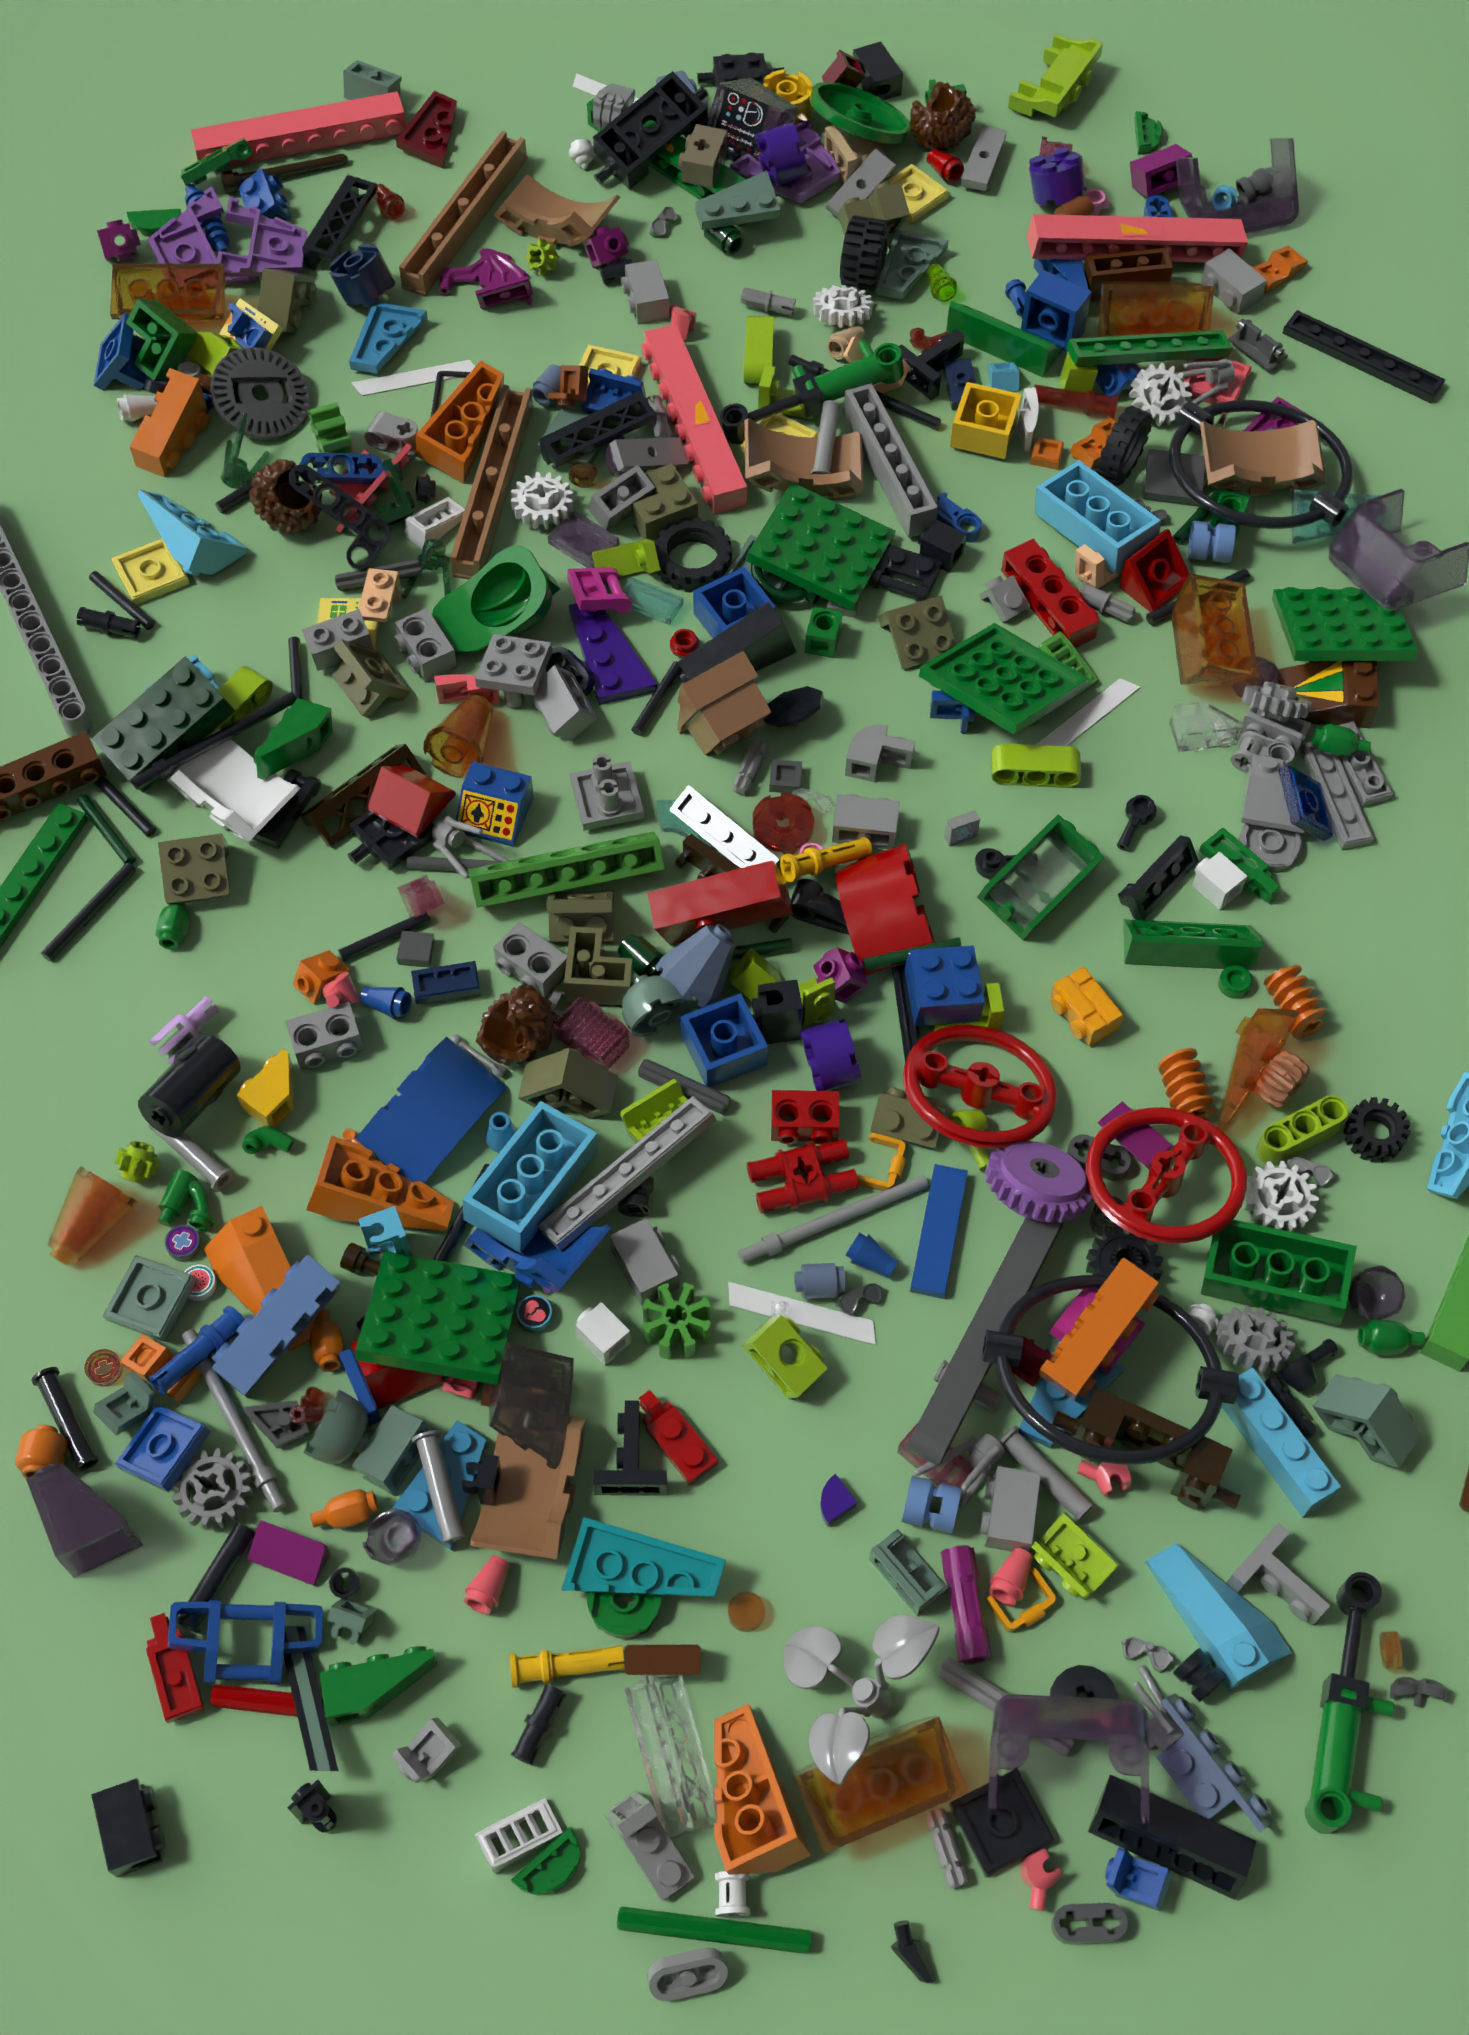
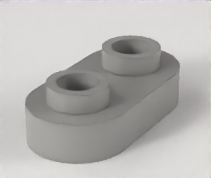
[647,1947,728,2001]

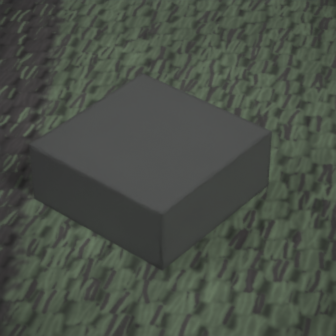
[769,759,802,794]
[396,931,435,968]

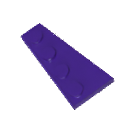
[568,603,657,705]

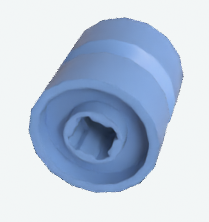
[1188,521,1236,563]
[902,1475,962,1534]

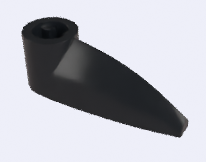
[790,879,849,935]

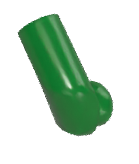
[242,1125,295,1154]

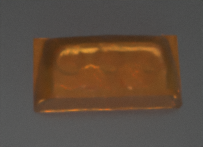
[110,264,226,324]
[1098,281,1214,337]
[1172,573,1259,687]
[794,1716,968,1854]

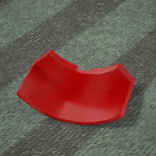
[835,843,935,976]

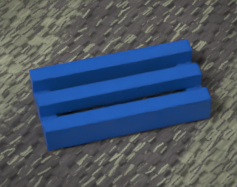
[338,1348,381,1426]

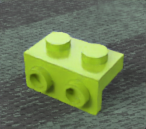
[620,1079,688,1143]
[1031,1512,1120,1599]

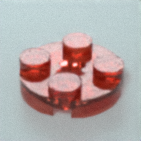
[752,793,814,854]

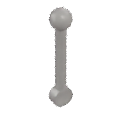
[450,1035,506,1077]

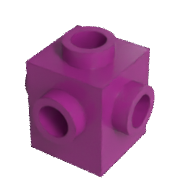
[97,219,141,262]
[583,225,629,267]
[813,947,869,1004]

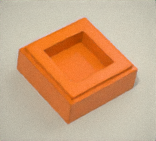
[1030,437,1064,470]

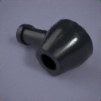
[1278,1339,1338,1393]

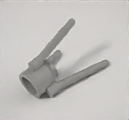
[1174,359,1235,405]
[432,816,509,879]
[914,1434,1004,1508]
[1089,1665,1184,1752]

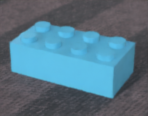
[1035,460,1161,574]
[462,1101,597,1253]

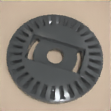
[210,347,310,440]

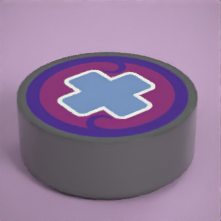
[165,1225,202,1261]

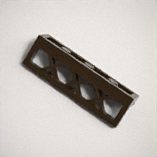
[300,744,426,846]

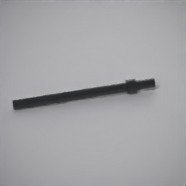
[788,354,941,430]
[131,691,297,790]

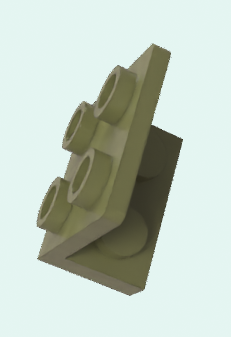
[878,595,956,669]
[158,833,230,905]

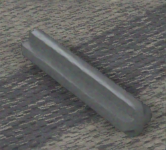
[335,559,422,591]
[638,1059,730,1114]

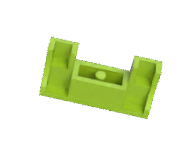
[1008,34,1103,117]

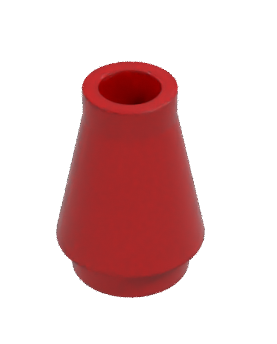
[926,149,964,182]

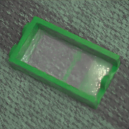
[977,814,1104,941]

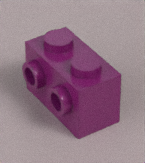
[1129,144,1194,198]

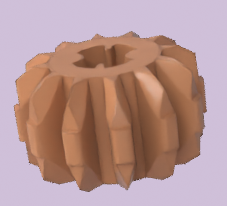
[1255,1050,1310,1109]

